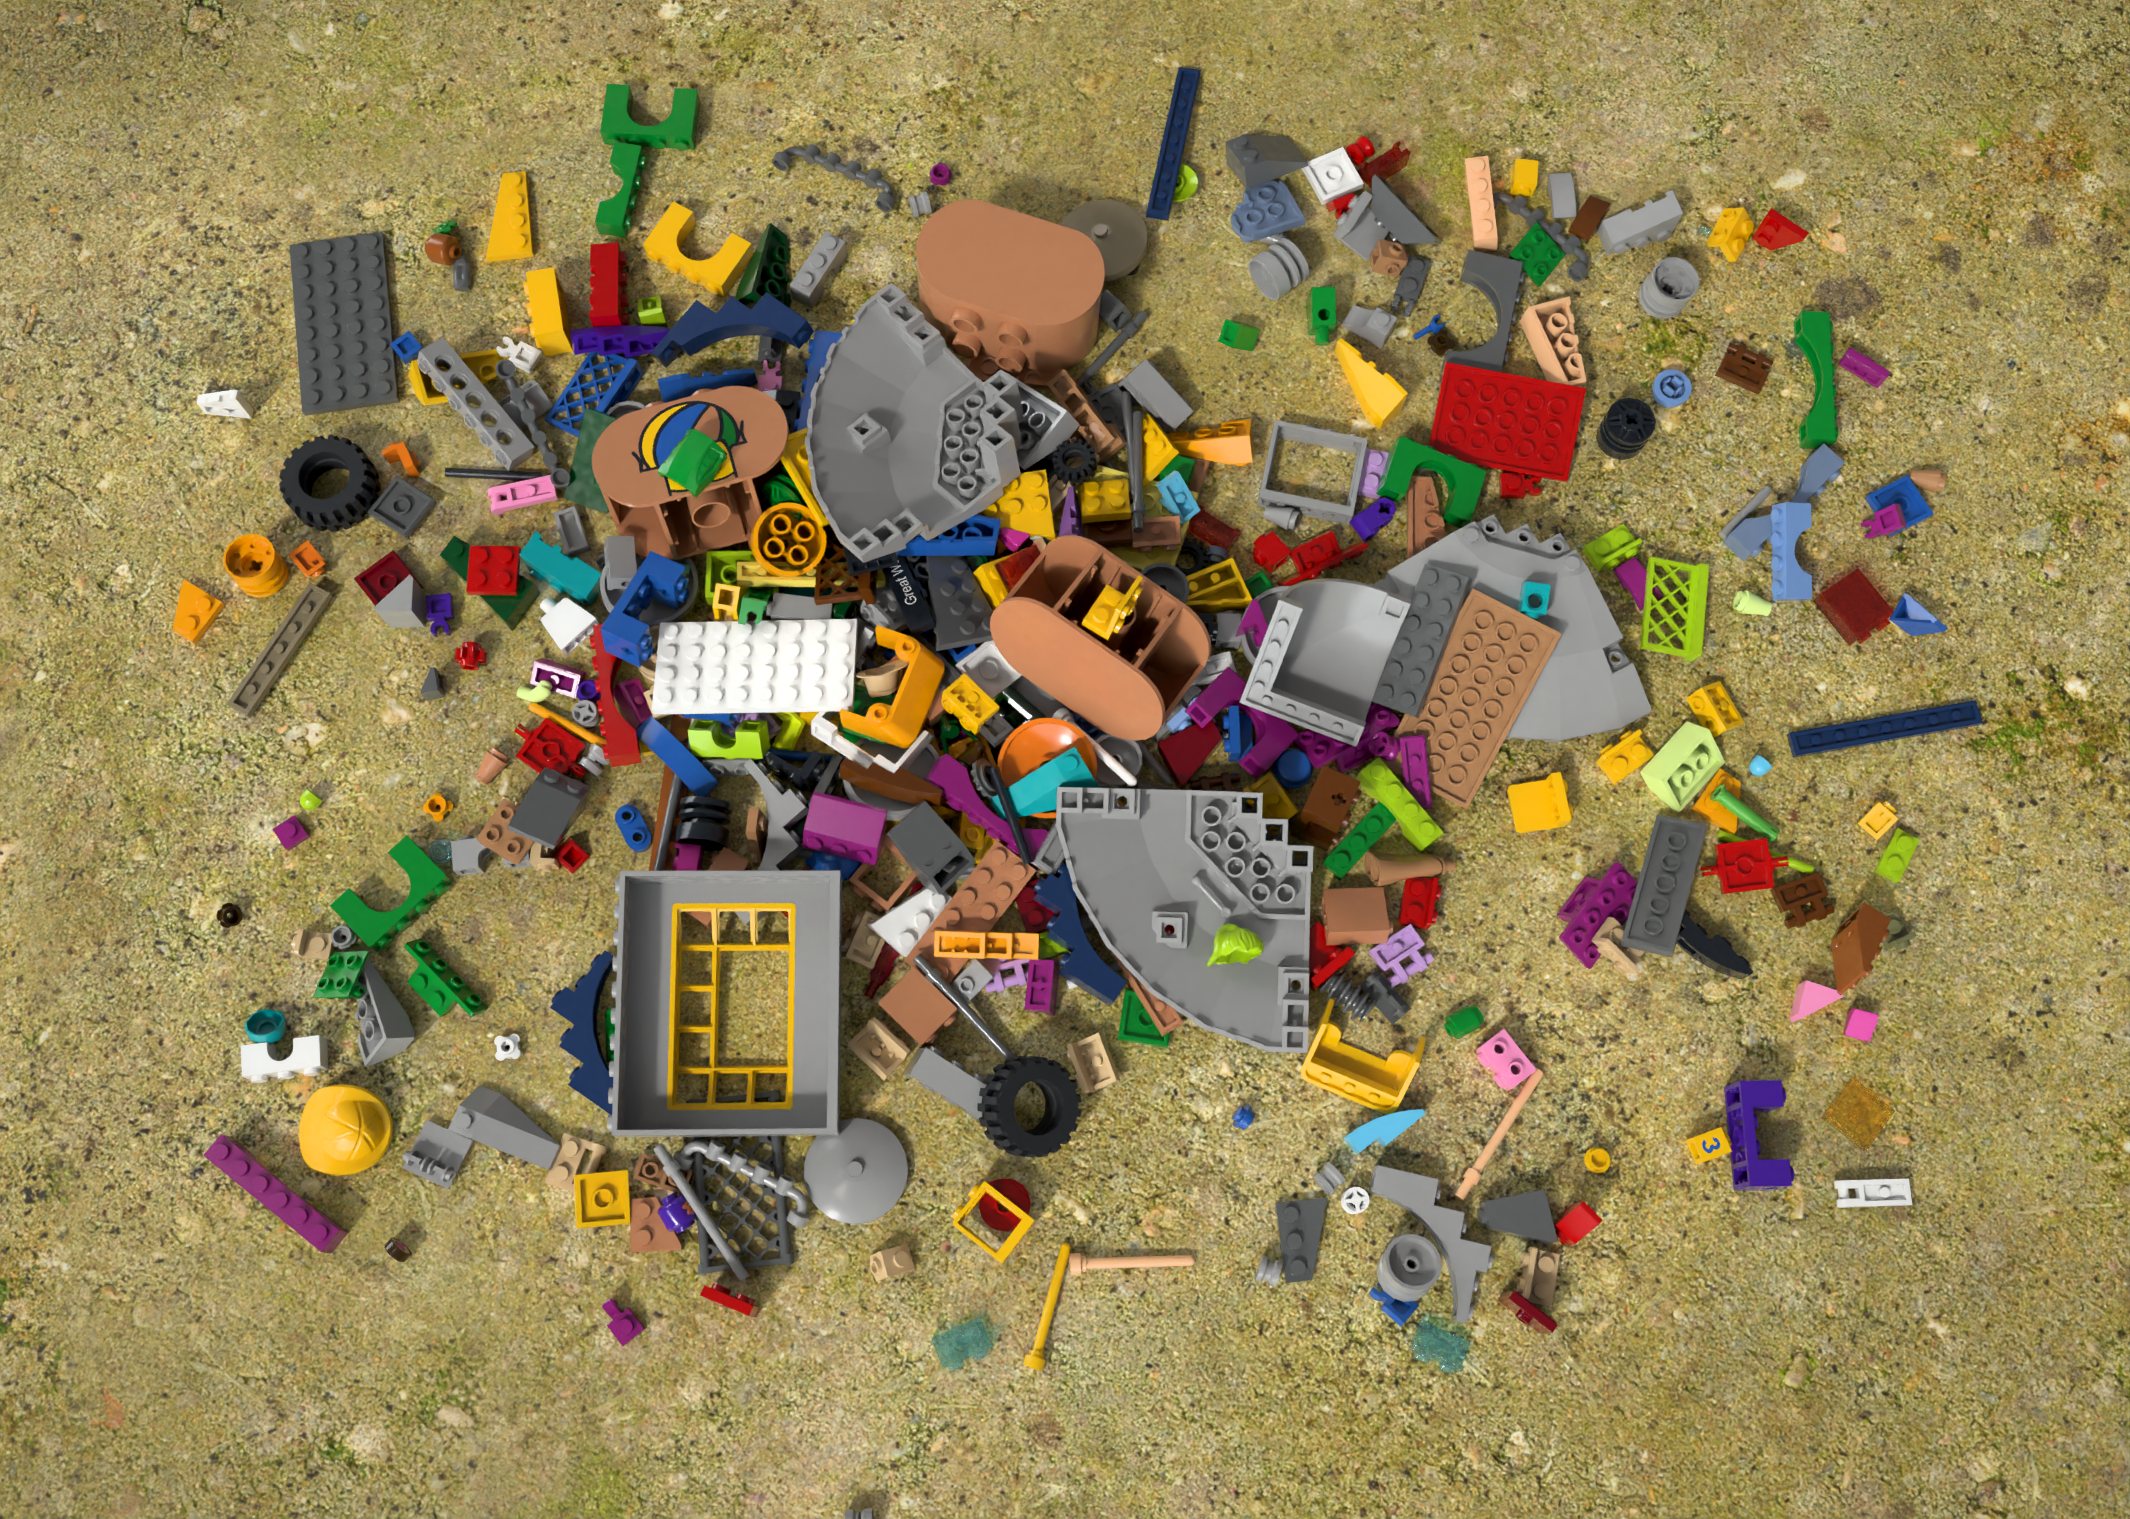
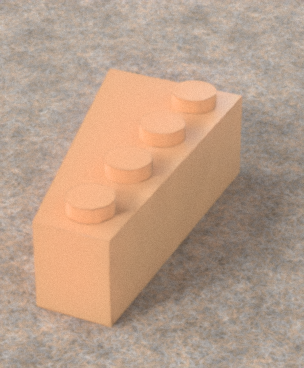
[1520,296,1587,387]

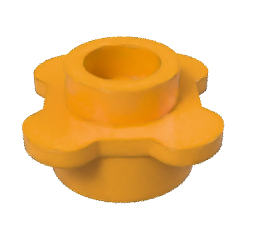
[423,793,453,822]

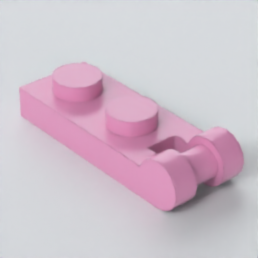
[487,475,558,515]

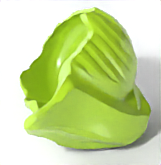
[1207,924,1264,967]

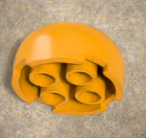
[750,502,826,577]

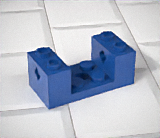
[601,551,690,667]

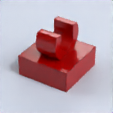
[1326,192,1354,220]

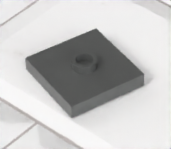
[367,475,437,540]

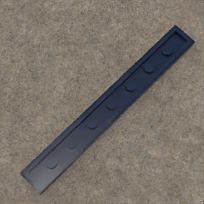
[1146,67,1201,221]
[1787,700,1983,758]

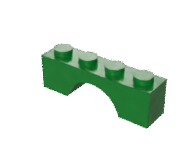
[595,142,647,238]

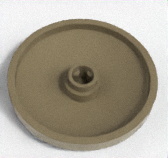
[1060,200,1148,282]

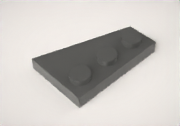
[1275,1198,1327,1283]

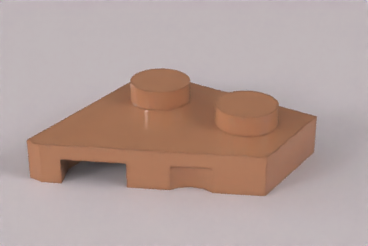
[630,1197,683,1253]

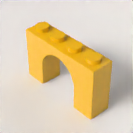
[643,201,754,297]

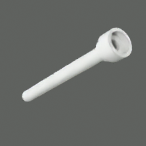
[1052,707,1137,786]

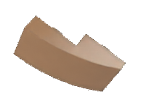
[632,1153,693,1194]

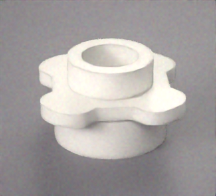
[494,1034,521,1061]

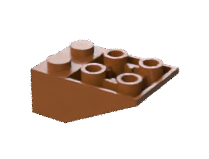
[1831,902,1891,995]

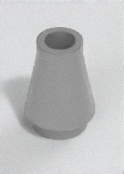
[1263,505,1300,531]

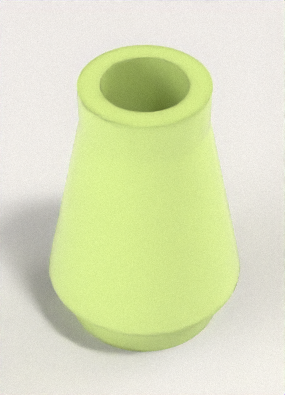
[1733,590,1772,616]

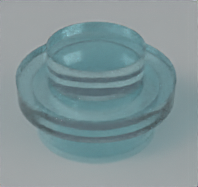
[429,839,452,864]

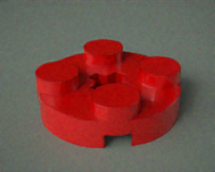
[979,1178,1031,1232]

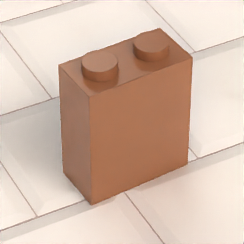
[1321,887,1393,945]
[878,967,958,1048]

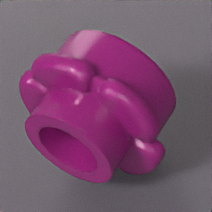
[929,164,952,186]

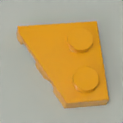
[173,579,225,644]
[1691,768,1741,834]

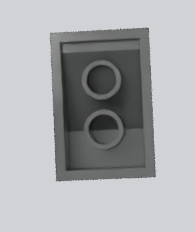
[1225,134,1308,190]
[507,767,591,850]

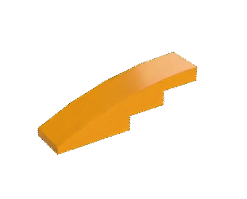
[934,931,1040,959]

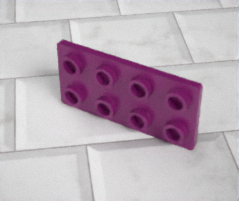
[1293,696,1400,774]
[1557,862,1638,969]

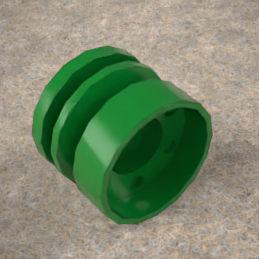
[760,465,809,522]

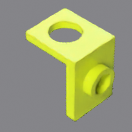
[772,712,806,751]

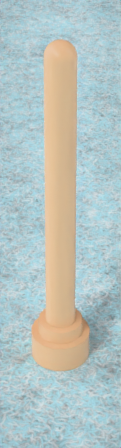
[1069,1253,1195,1275]

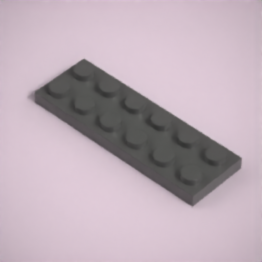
[1372,564,1472,718]
[1621,814,1707,958]

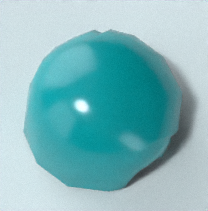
[245,1009,286,1045]

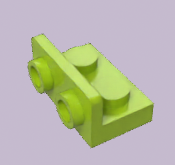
[1582,524,1643,572]

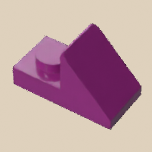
[1236,599,1268,647]

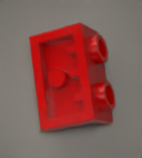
[1397,877,1442,930]

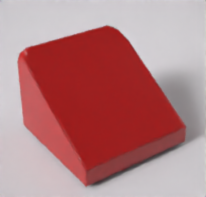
[552,838,590,874]

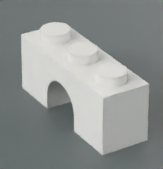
[241,1035,329,1083]

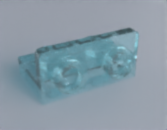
[932,1317,992,1372]
[1408,1320,1470,1375]

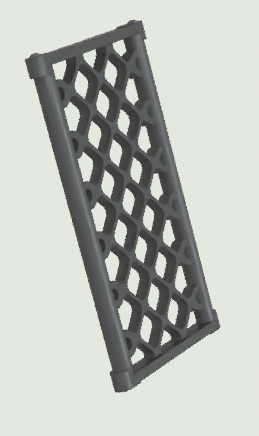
[686,1089,794,1276]

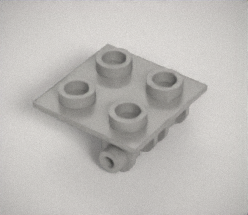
[402,1120,473,1189]

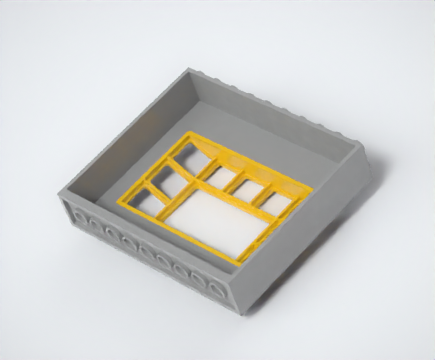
[607,870,842,1137]

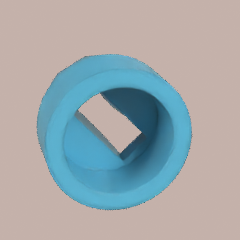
[1749,755,1772,776]

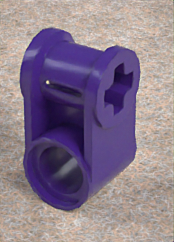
[1349,498,1396,542]

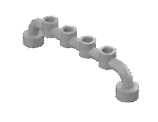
[672,1140,810,1228]

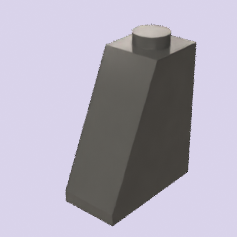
[1477,1189,1558,1244]

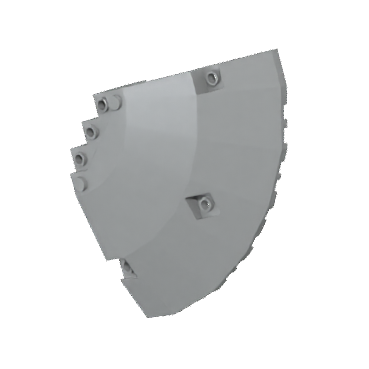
[805,283,1024,563]
[1372,514,1652,743]
[1056,787,1313,1053]

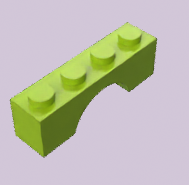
[1356,757,1444,854]

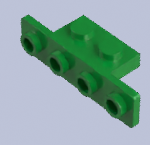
[404,938,488,1017]

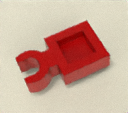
[1499,473,1542,499]

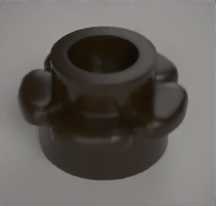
[216,903,243,928]

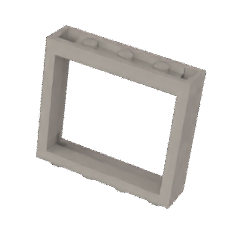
[1257,420,1368,525]

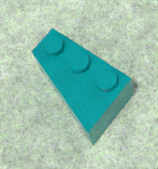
[520,531,601,606]

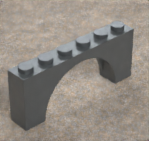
[1439,250,1525,382]

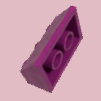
[803,791,888,866]

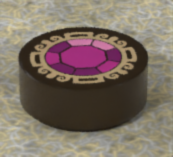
[384,1237,412,1262]

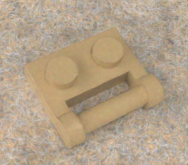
[545,1133,608,1193]

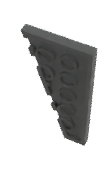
[926,556,993,651]

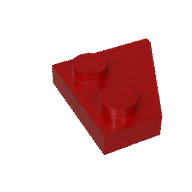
[1752,208,1809,251]

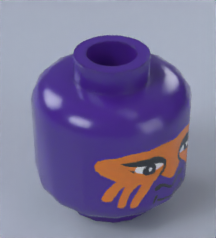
[658,1192,697,1234]

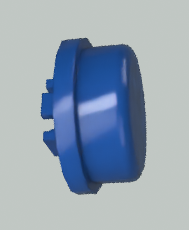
[1272,749,1313,789]

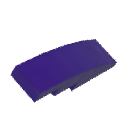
[570,325,670,358]

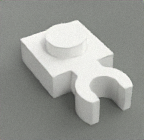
[496,337,542,374]

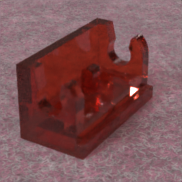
[1358,141,1411,189]
[1187,505,1241,555]

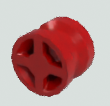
[1346,136,1375,165]

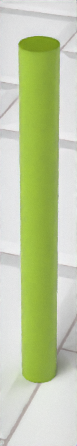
[1716,829,1814,875]

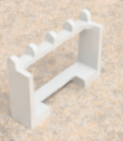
[811,711,933,774]

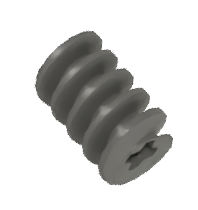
[1319,971,1377,1025]

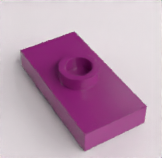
[1838,348,1890,388]

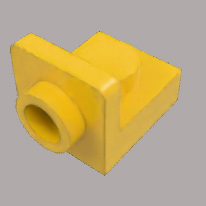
[1857,800,1898,840]

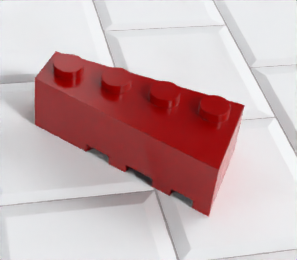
[589,242,630,327]

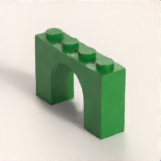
[600,84,700,151]
[1376,436,1486,528]
[330,835,453,952]

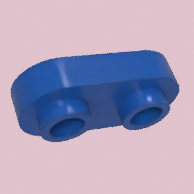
[615,805,653,852]

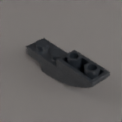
[1676,910,1753,979]

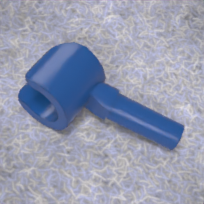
[1413,315,1445,340]

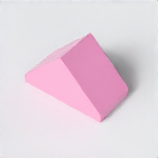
[1790,980,1844,1022]

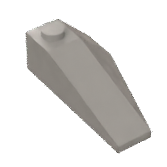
[448,1085,561,1170]

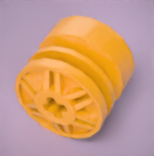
[223,534,288,598]

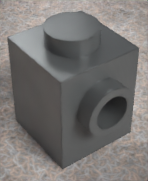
[1099,290,1132,332]

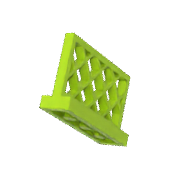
[1640,557,1709,662]

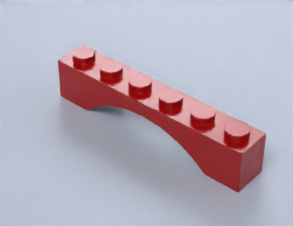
[590,624,642,767]

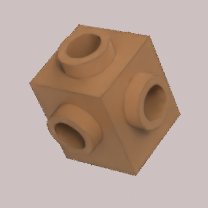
[1370,239,1408,277]

